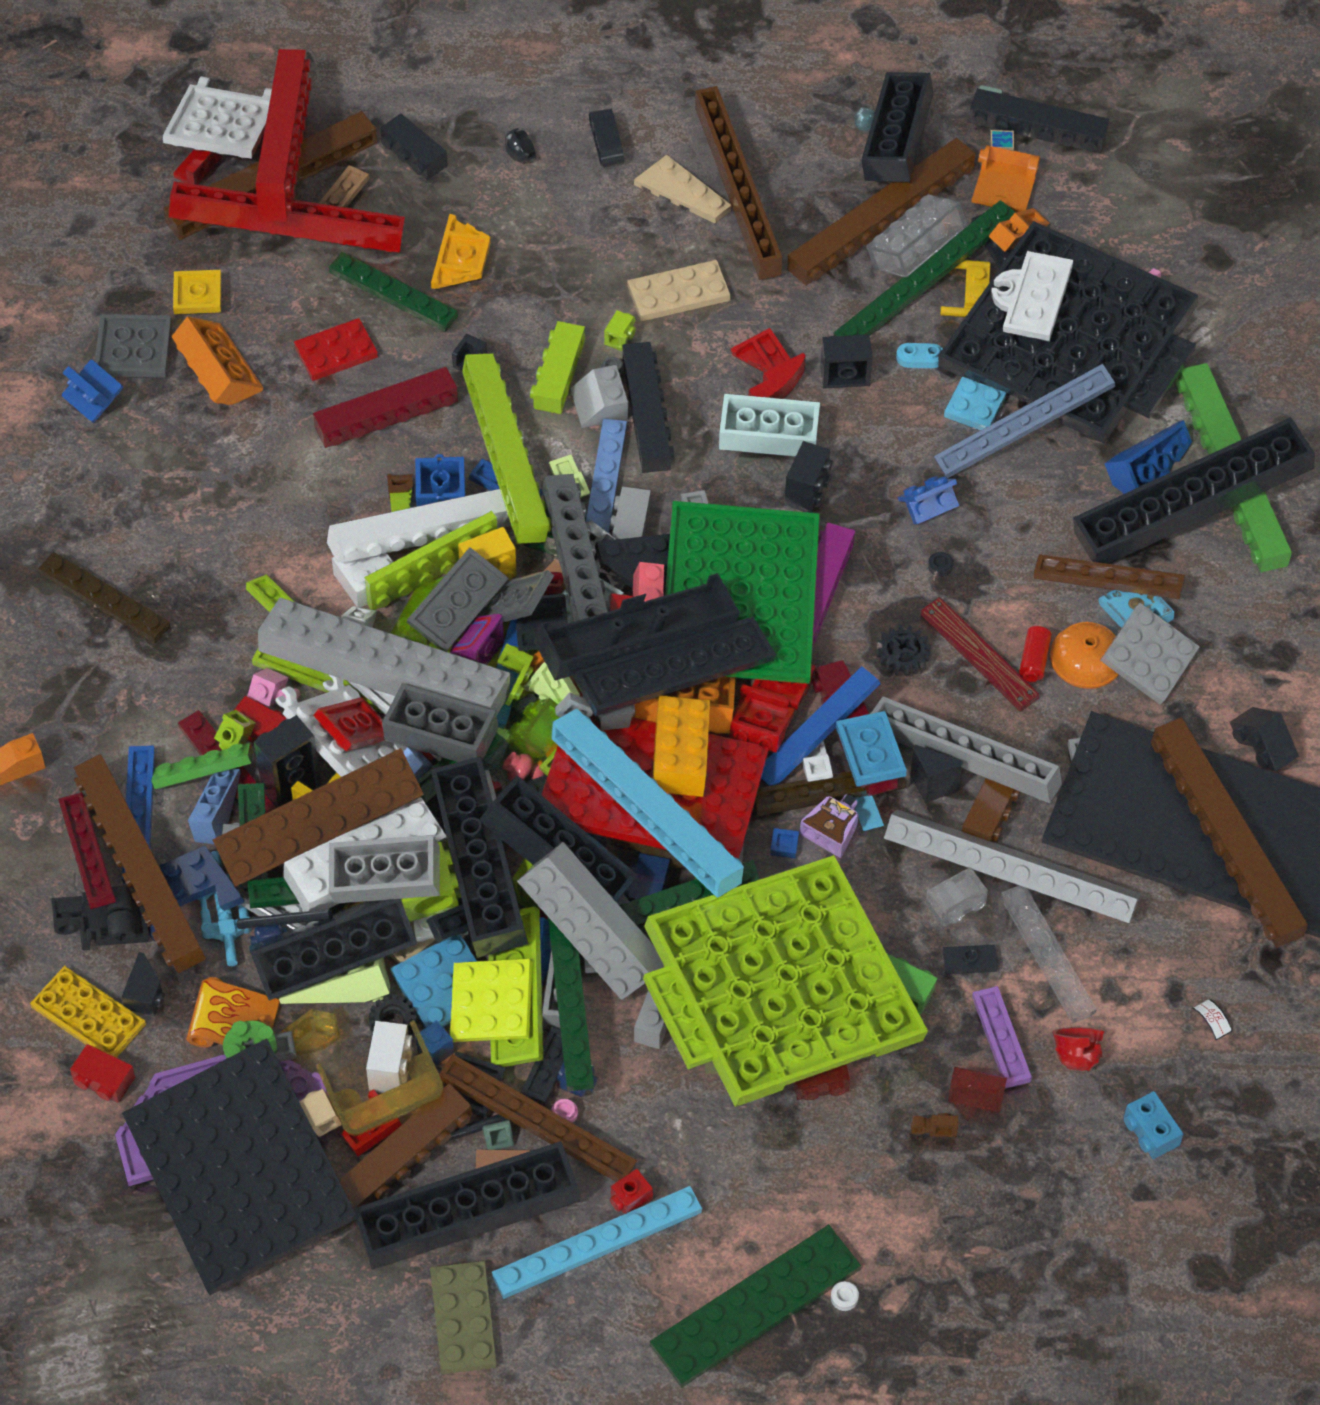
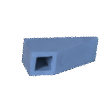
[188,768,241,844]

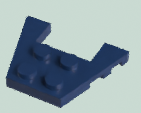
[149,846,245,941]

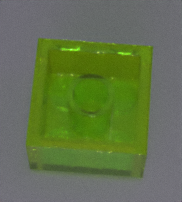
[506,698,561,759]

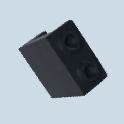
[516,594,568,651]

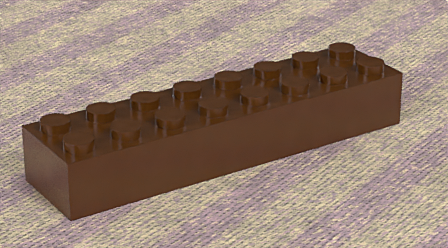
[212,748,424,887]

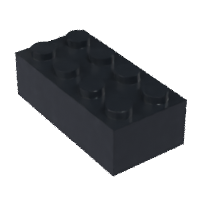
[254,715,321,808]

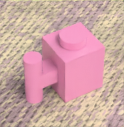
[247,668,301,706]

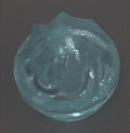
[854,108,875,131]

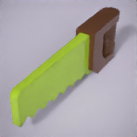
[387,474,413,512]

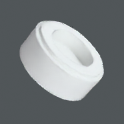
[831,1281,859,1311]

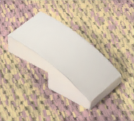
[802,740,833,782]

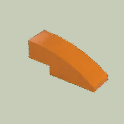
[989,208,1050,252]

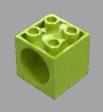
[402,842,461,922]

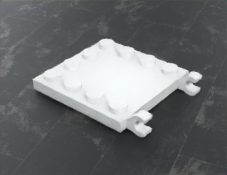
[163,76,272,159]
[276,675,407,777]

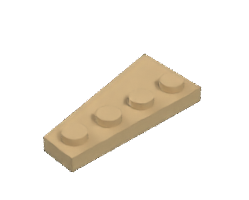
[634,155,731,223]

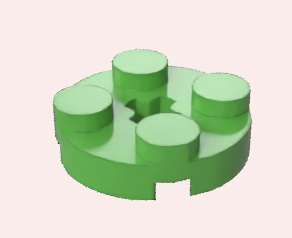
[223,1021,277,1059]

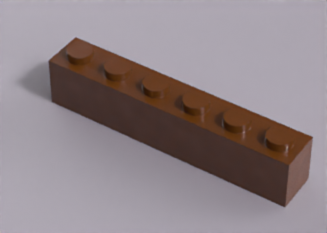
[339,1084,473,1209]

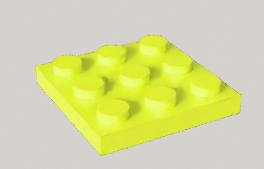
[450,959,532,1042]

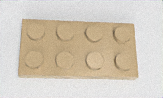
[627,260,730,321]

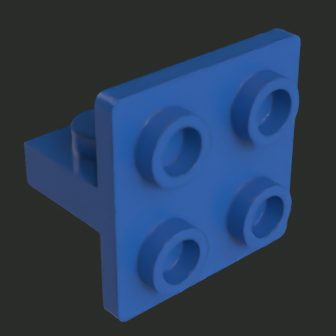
[62,360,123,423]
[897,476,959,524]

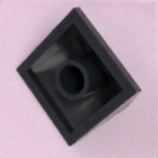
[910,744,963,803]

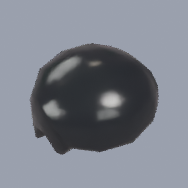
[505,128,536,163]

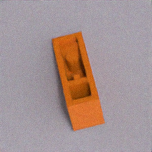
[0,733,45,786]

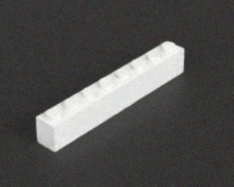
[327,489,511,563]

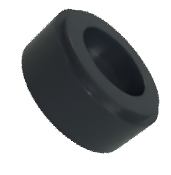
[928,552,953,577]

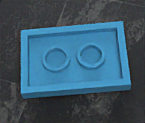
[836,711,906,787]

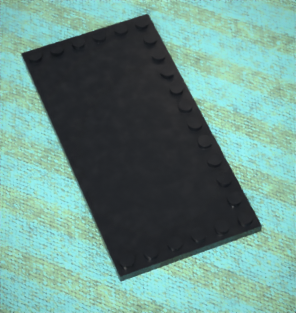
[1042,711,1320,938]

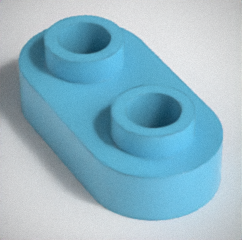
[896,343,942,368]

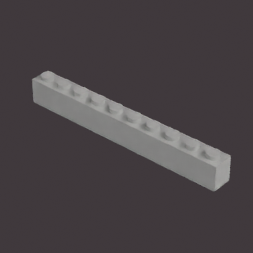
[884,809,1141,923]

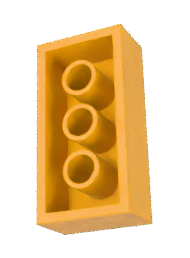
[653,696,710,797]

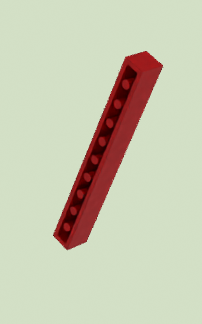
[169,181,405,253]

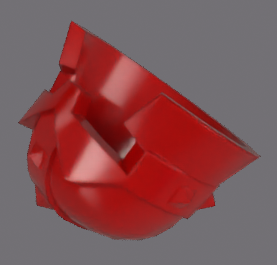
[1052,1027,1104,1071]

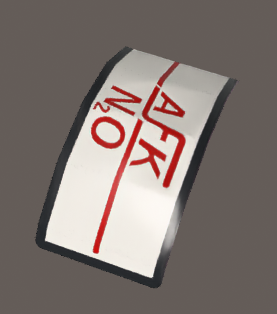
[1191,999,1233,1041]

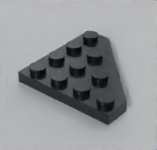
[595,534,670,596]

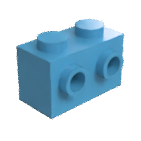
[1124,1091,1183,1159]

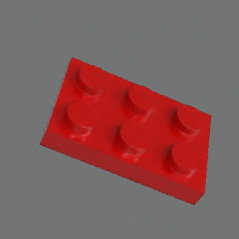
[294,318,378,381]
[313,697,386,752]

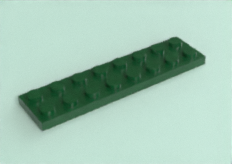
[650,1224,861,1388]

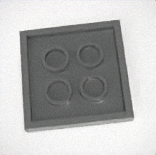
[95,314,172,378]

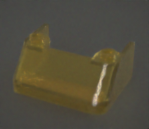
[315,1020,444,1136]

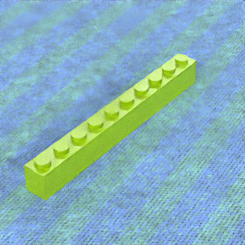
[462,353,551,544]

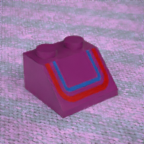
[450,614,504,665]

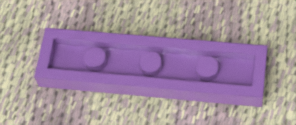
[972,986,1032,1088]

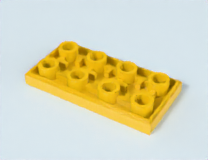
[30,965,146,1058]

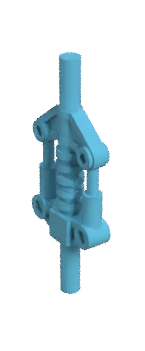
[197,851,252,966]

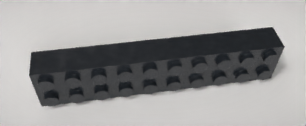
[1073,417,1315,564]

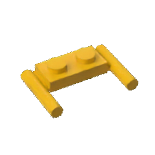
[940,260,990,317]

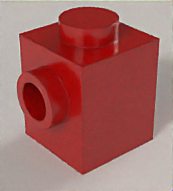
[610,1169,653,1214]

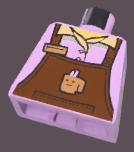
[800,794,858,858]

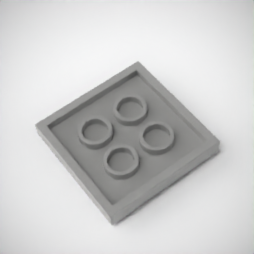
[1100,603,1199,705]

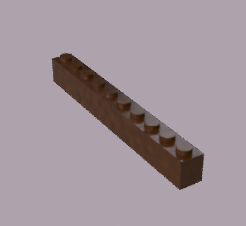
[695,86,782,280]
[163,111,377,241]
[787,137,975,286]
[1151,717,1308,948]
[73,753,206,974]

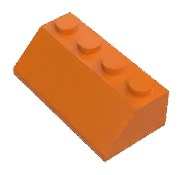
[171,316,264,405]

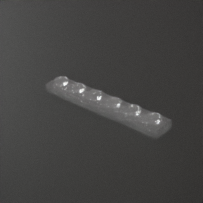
[1000,885,1097,1024]

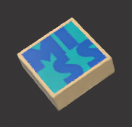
[990,130,1014,151]

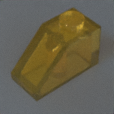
[278,1009,340,1056]

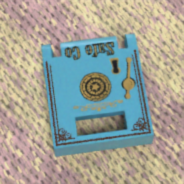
[1099,590,1174,628]

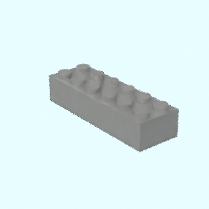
[517,842,664,1000]

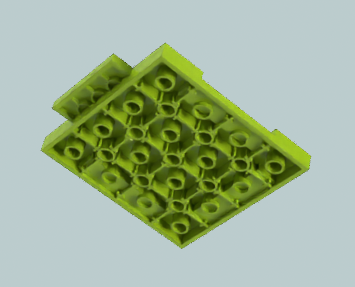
[643,855,928,1107]

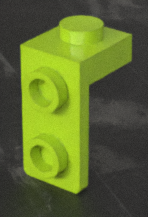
[497,643,533,706]

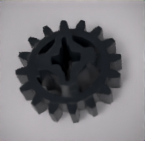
[876,625,931,677]

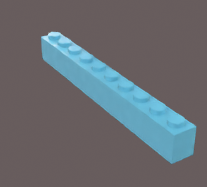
[552,709,744,898]

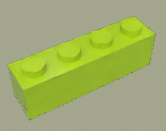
[530,321,585,414]

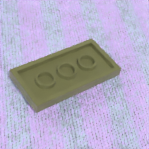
[430,1261,497,1374]

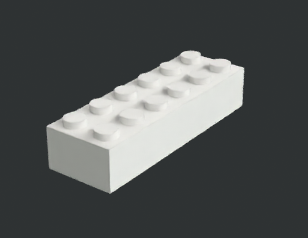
[284,797,447,911]

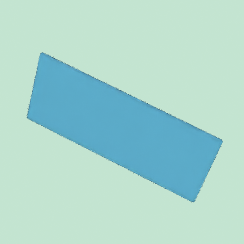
[855,795,884,831]

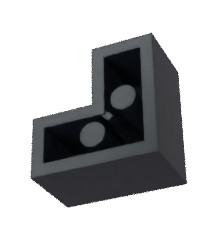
[1230,707,1299,771]

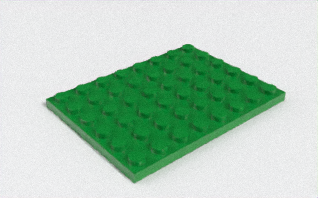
[665,501,819,684]

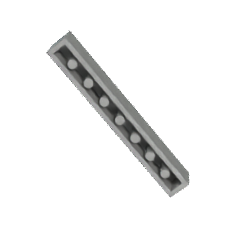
[871,696,1062,803]

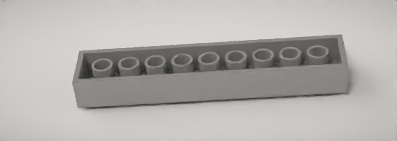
[258,598,510,714]

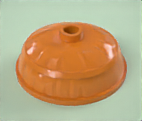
[1050,622,1119,689]

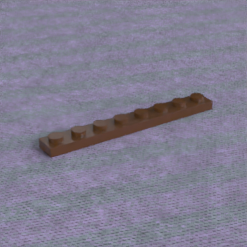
[438,1054,637,1182]

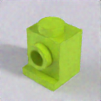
[604,310,636,351]
[214,710,256,750]

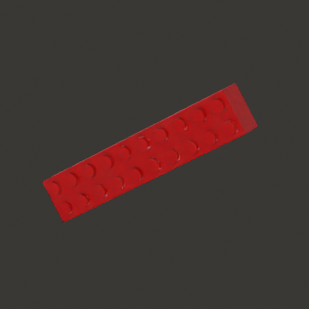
[256,49,312,222]

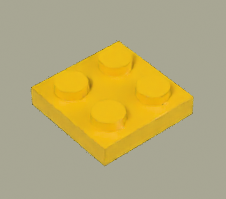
[173,270,221,314]

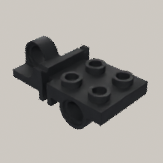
[51,886,149,950]

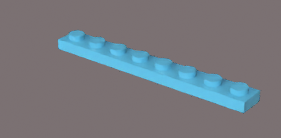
[492,1186,702,1299]

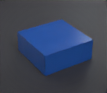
[770,828,799,859]

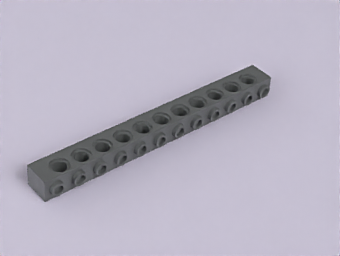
[542,474,635,730]

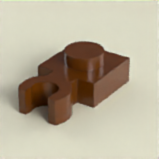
[911,1113,958,1137]

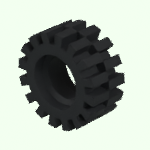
[369,995,417,1038]

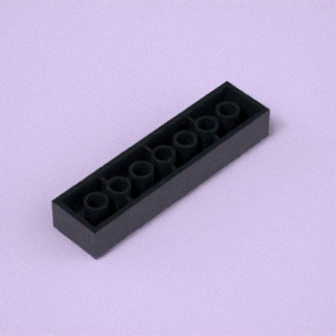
[431,756,528,958]
[354,1141,580,1270]

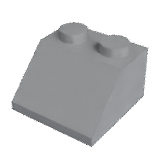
[570,365,628,428]

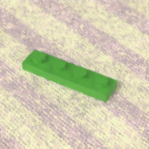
[151,743,253,789]

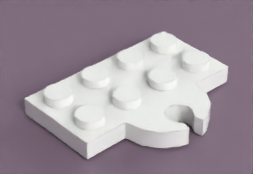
[992,251,1073,341]

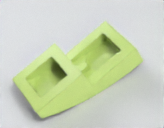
[548,455,590,498]

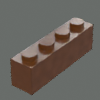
[962,778,1021,842]

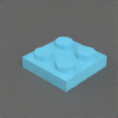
[944,377,1006,430]

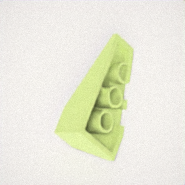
[279,957,390,1004]

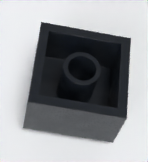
[820,334,873,389]
[784,441,833,513]

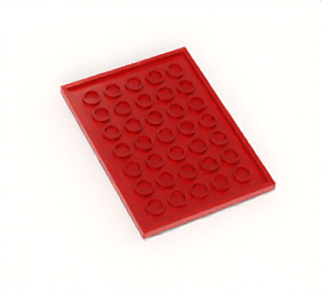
[542,714,769,859]

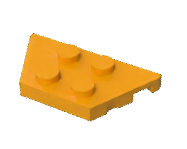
[431,214,491,289]

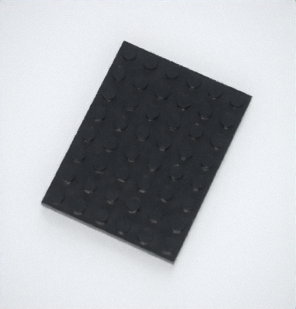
[122,1038,358,1296]

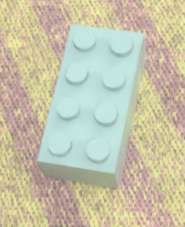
[719,394,820,456]

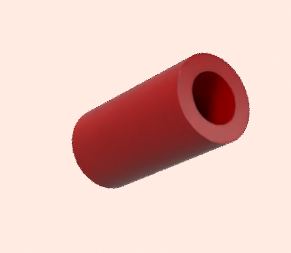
[1019,626,1052,682]

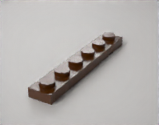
[1034,554,1185,599]

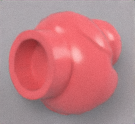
[502,752,545,781]

